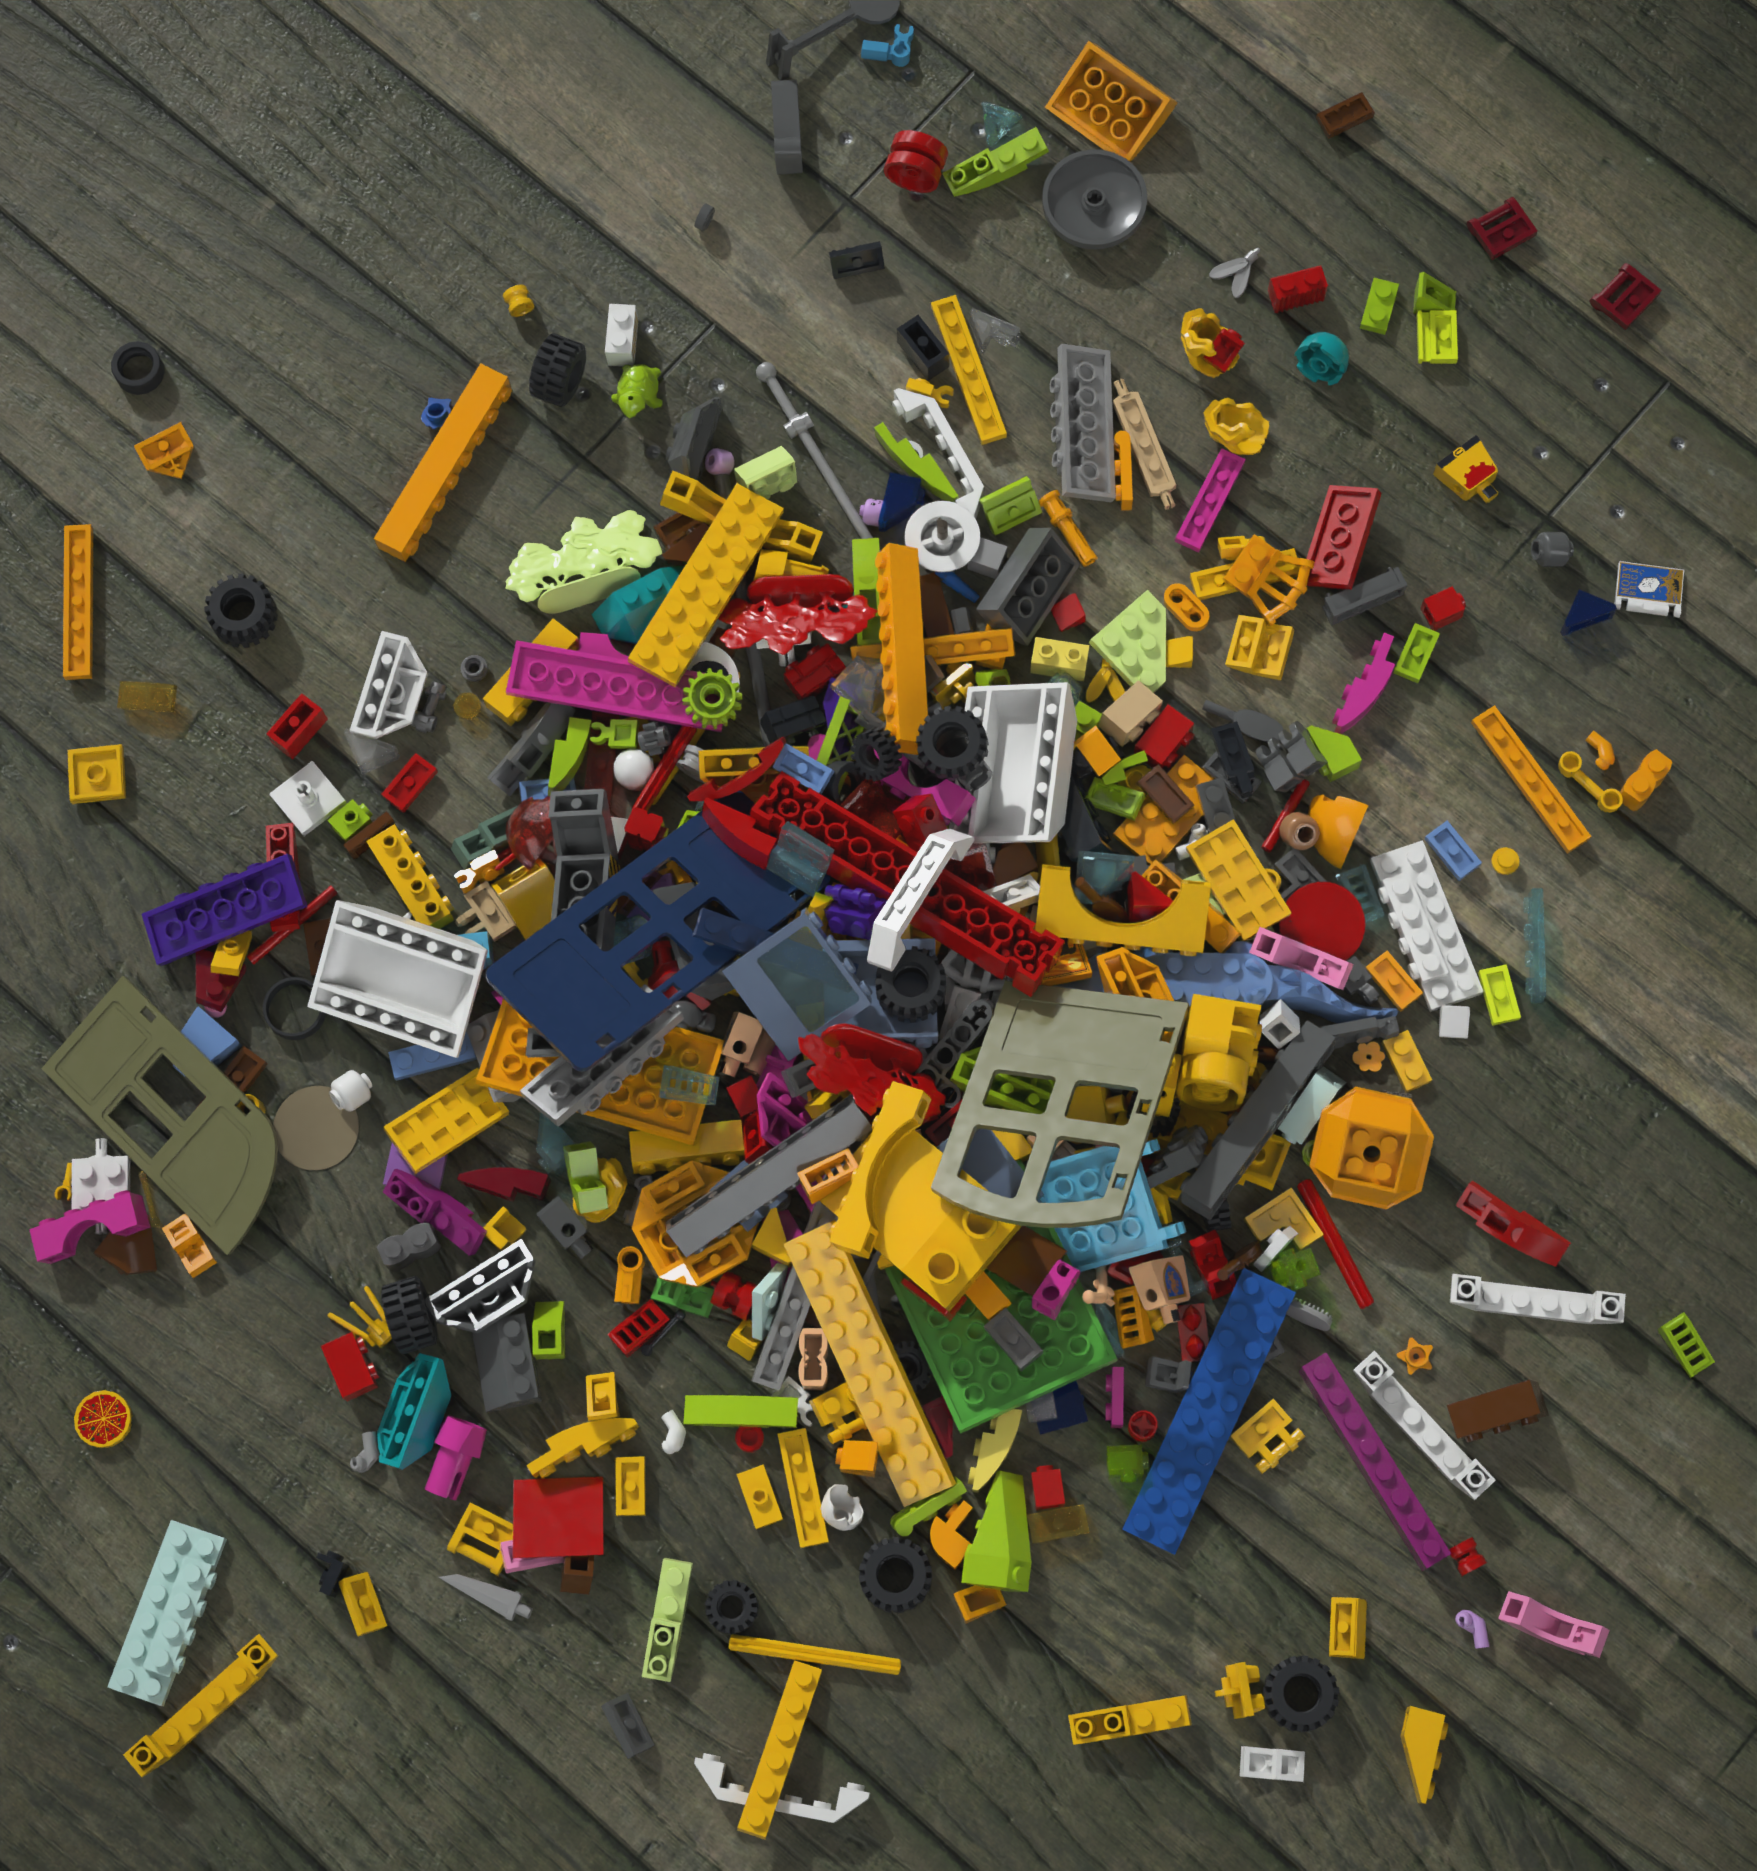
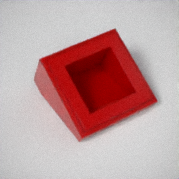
[1050,593,1086,632]

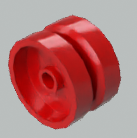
[883,130,948,193]

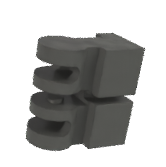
[1256,721,1328,792]

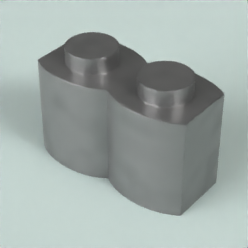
[377,1223,441,1271]

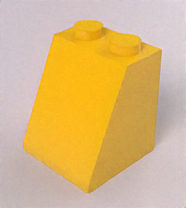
[491,857,555,940]

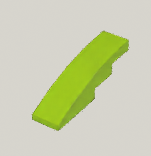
[874,422,959,503]
[683,1395,799,1428]

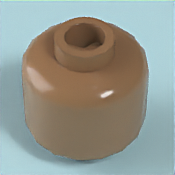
[1279,812,1320,850]

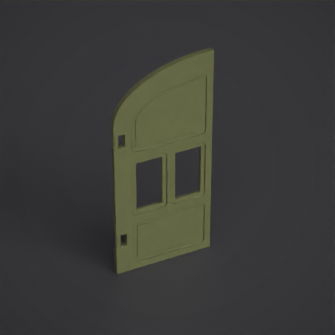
[41,976,278,1255]

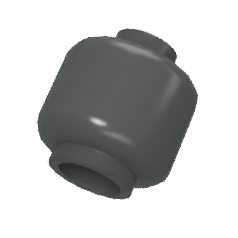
[1531,532,1574,567]

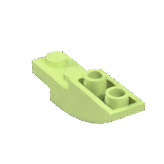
[642,1558,693,1682]

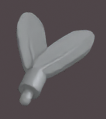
[1209,248,1260,298]

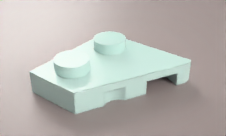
[752,1263,788,1341]

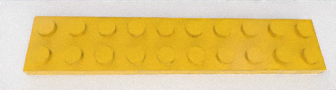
[783,1220,956,1507]

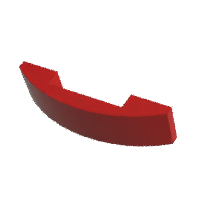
[687,736,786,801]

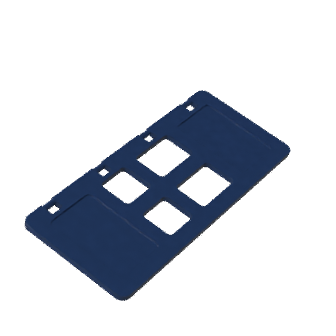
[486,790,830,1072]

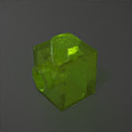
[1106,1444,1149,1483]

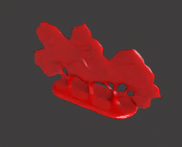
[718,574,878,655]
[798,1023,946,1124]

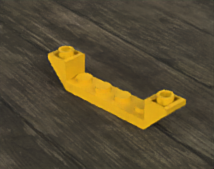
[123,1634,278,1777]

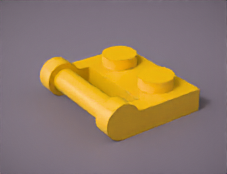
[447,1502,513,1576]

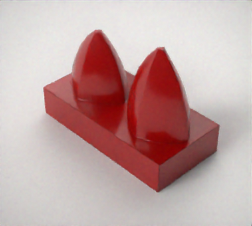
[1177,1303,1209,1363]

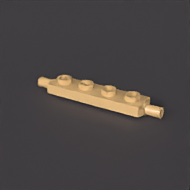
[1113,379,1176,510]

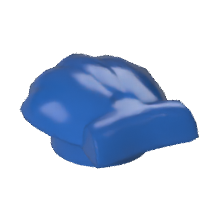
[421,398,451,430]

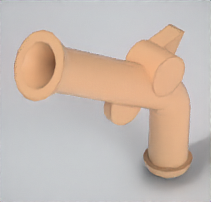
[1082,1264,1115,1307]

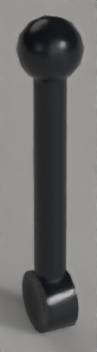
[641,1309,686,1356]

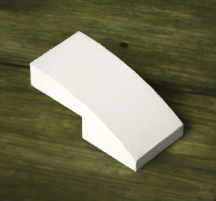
[1240,1746,1305,1782]

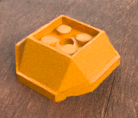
[1309,1087,1434,1210]
[632,1160,759,1288]

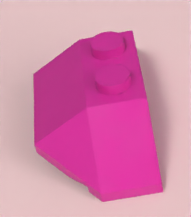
[757,1072,813,1147]

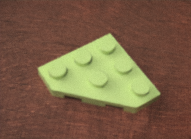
[1089,590,1166,693]

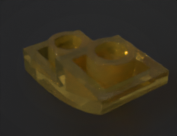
[117,681,177,712]

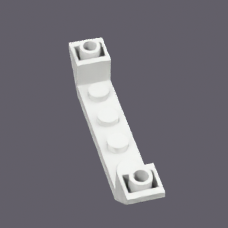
[892,388,984,519]
[867,829,975,972]
[1450,1274,1626,1324]
[1353,1351,1496,1500]
[694,1753,870,1823]

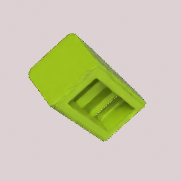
[1657,1312,1715,1378]

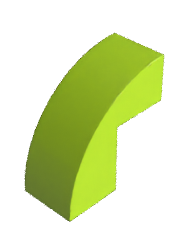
[563,1141,608,1214]

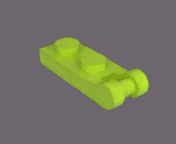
[890,1476,967,1536]

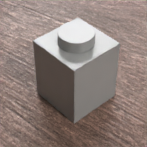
[968,537,1007,579]

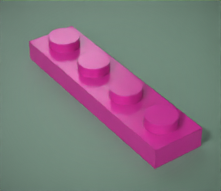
[1175,448,1246,553]

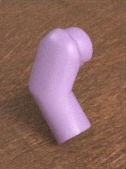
[1455,1610,1490,1649]

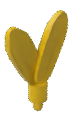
[1085,657,1125,703]

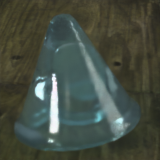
[981,101,1023,146]

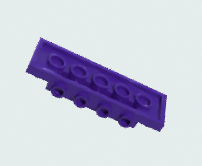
[142,854,307,966]

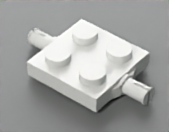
[72,1138,130,1234]

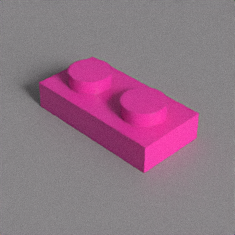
[1105,1367,1124,1428]

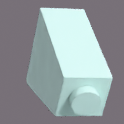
[1278,1066,1347,1145]

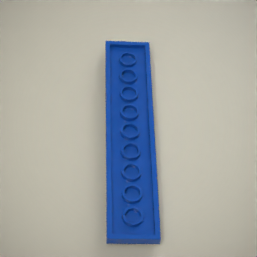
[1122,1268,1296,1555]

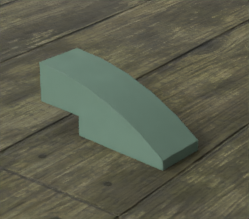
[451,804,540,870]

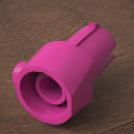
[424,1416,487,1500]

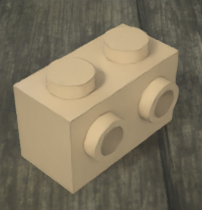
[1099,680,1163,747]

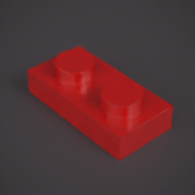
[381,753,438,813]

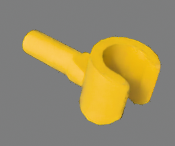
[55,1163,72,1201]

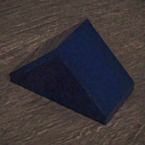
[1560,589,1617,636]

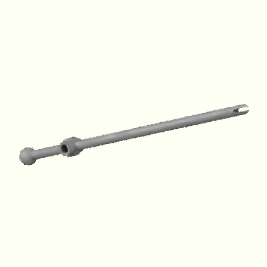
[756,362,881,551]

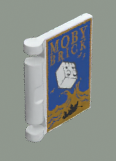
[1614,561,1684,618]

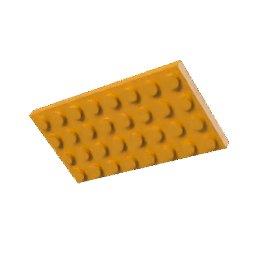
[476,998,725,1145]

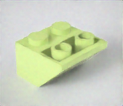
[734,446,797,499]

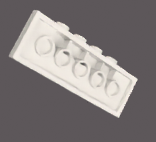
[1370,840,1484,1012]

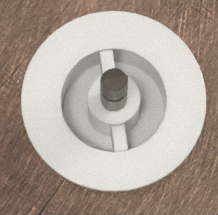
[905,501,980,572]

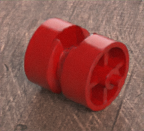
[710,1271,757,1321]

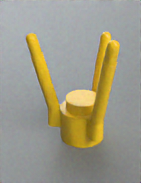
[328,1286,392,1348]

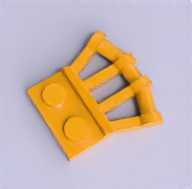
[1222,534,1315,626]

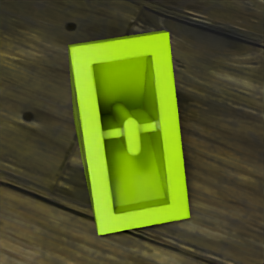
[1413,272,1456,314]

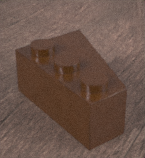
[1447,1380,1549,1443]

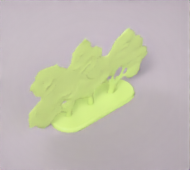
[505,510,662,614]

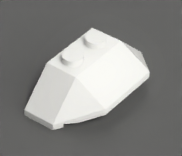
[350,631,428,739]

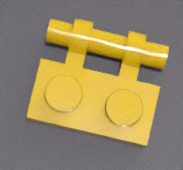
[809,1382,868,1444]
[1230,1399,1305,1474]

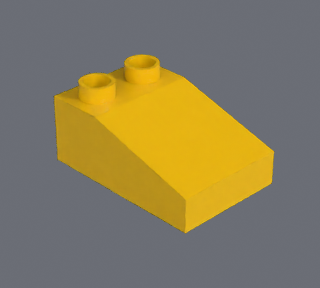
[820,1130,1022,1312]

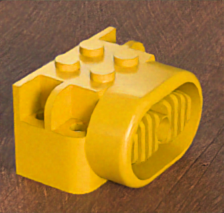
[1176,994,1262,1112]

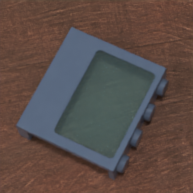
[722,908,873,1061]

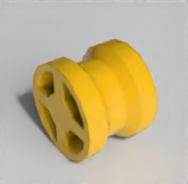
[503,285,534,317]

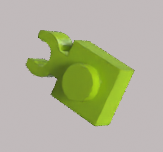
[590,719,640,749]

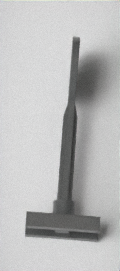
[766,0,900,80]

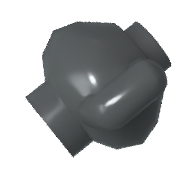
[672,996,717,1033]

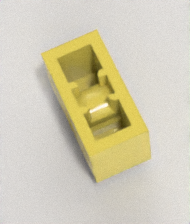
[1031,637,1089,682]

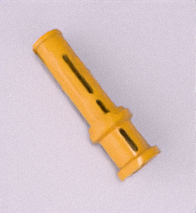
[1038,490,1098,567]

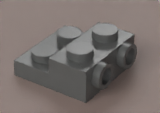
[1146,1124,1208,1189]

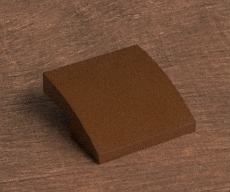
[987,1226,1068,1297]

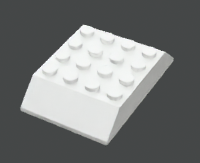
[949,682,1077,844]
[307,900,488,1058]

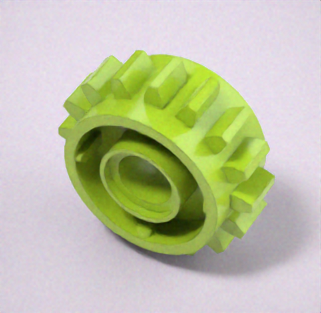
[682,668,742,729]

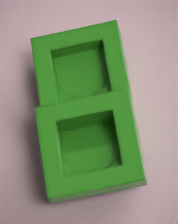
[651,1277,714,1318]

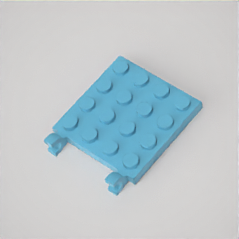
[1040,1139,1187,1272]

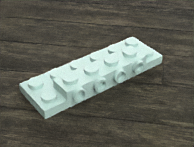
[108,1520,227,1707]

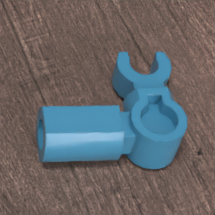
[861,24,914,67]

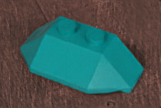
[591,566,685,644]
[377,1353,451,1470]

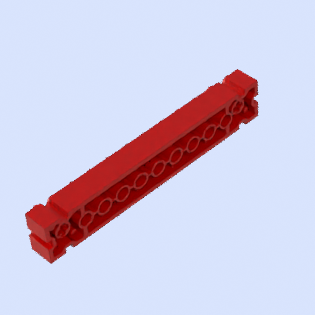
[750,771,1065,997]

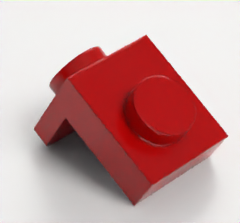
[1202,328,1245,374]

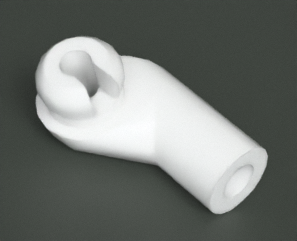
[1175,823,1208,860]
[661,1410,686,1454]

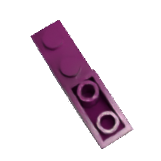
[383,1169,487,1256]

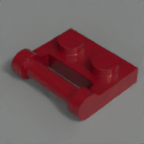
[1467,197,1538,260]
[1589,263,1662,330]

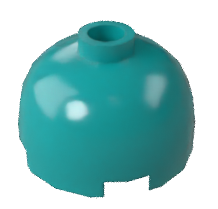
[1294,332,1349,385]

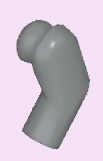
[350,1431,379,1473]

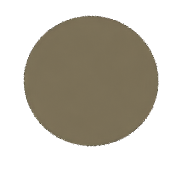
[273,1086,359,1170]

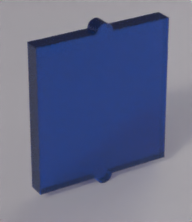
[1030,1381,1088,1435]

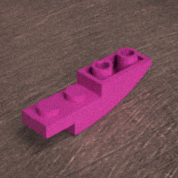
[1332,633,1395,734]

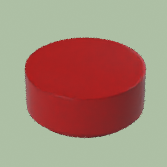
[735,1426,764,1453]

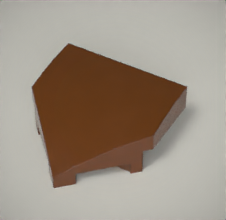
[93,1215,157,1275]

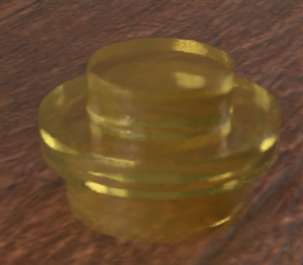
[454,693,481,719]

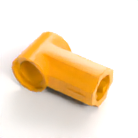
[614,1246,645,1304]

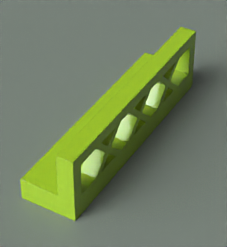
[805,696,867,794]

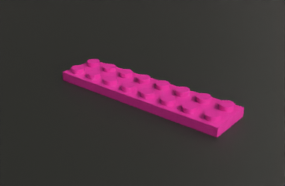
[506,640,723,732]

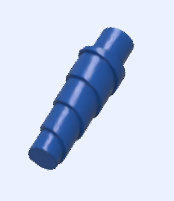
[934,571,980,603]

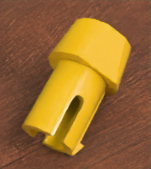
[753,549,829,581]

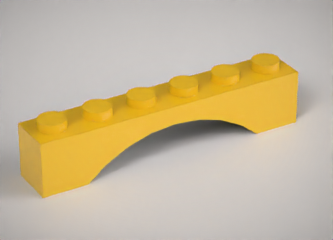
[660,471,823,564]
[829,1081,931,1259]

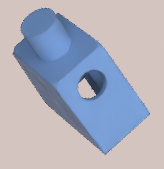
[173,1006,242,1077]

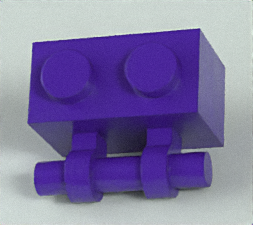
[824,884,888,940]

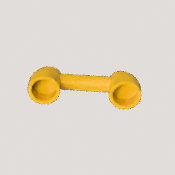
[1558,751,1623,813]

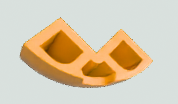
[1308,795,1369,869]

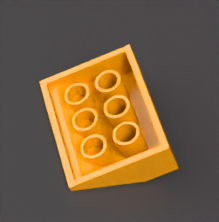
[1045,41,1178,162]

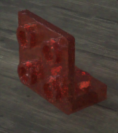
[840,778,903,839]

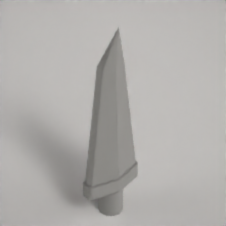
[439,1574,533,1621]

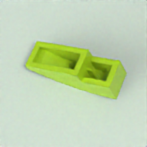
[548,717,591,800]

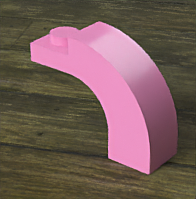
[1249,927,1354,990]
[1498,1591,1610,1658]

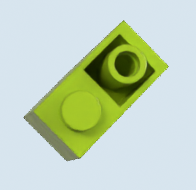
[1306,725,1362,782]
[532,1301,565,1360]

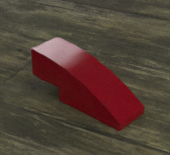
[457,1167,551,1202]

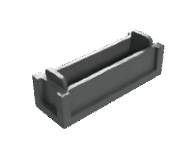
[1322,567,1407,626]

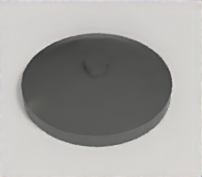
[1042,149,1147,249]

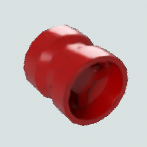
[1128,1410,1158,1442]
[1449,1537,1487,1576]

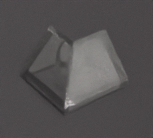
[830,655,885,721]

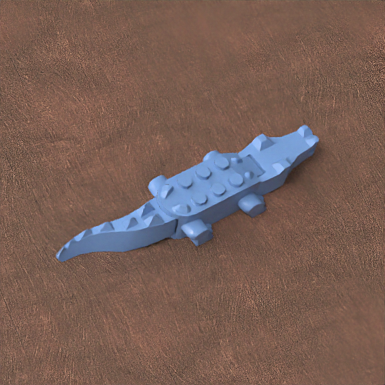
[1053,941,1398,1024]

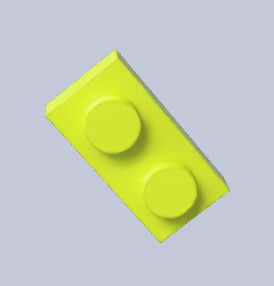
[1478,964,1521,1026]

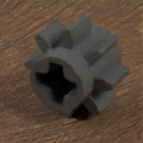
[638,722,671,756]

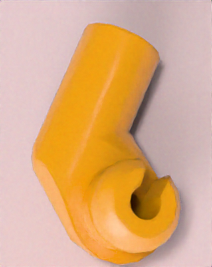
[1585,730,1615,770]

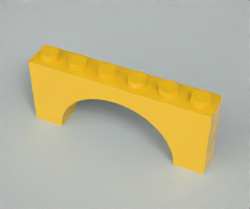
[1035,864,1211,956]

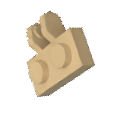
[455,881,517,942]

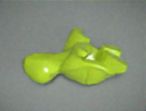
[611,364,663,418]

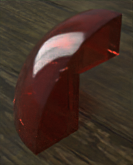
[506,796,554,871]

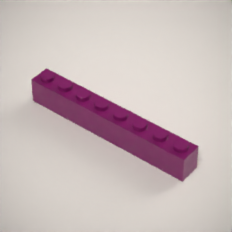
[1299,1353,1451,1572]

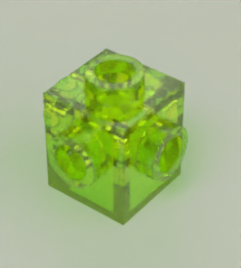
[1271,1248,1321,1291]

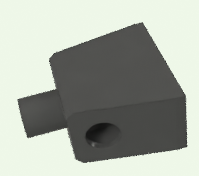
[536,1196,594,1259]

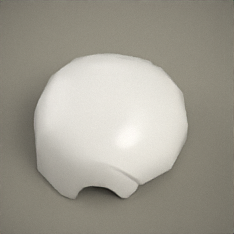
[614,748,655,791]
[820,1484,864,1531]

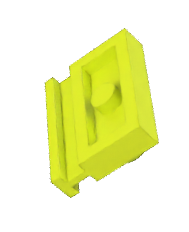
[1417,310,1458,364]

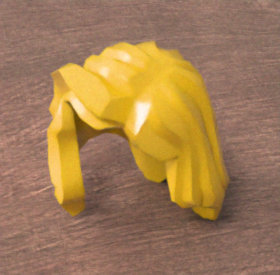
[1181,308,1240,378]
[1203,398,1269,455]
[573,1158,627,1223]

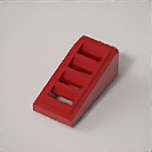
[607,1299,670,1358]

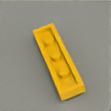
[1190,548,1300,601]
[778,1428,829,1548]

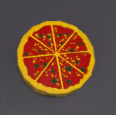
[74,1390,132,1448]

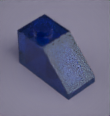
[878,472,926,532]

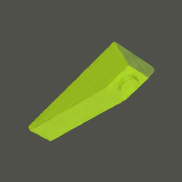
[961,1471,1032,1592]

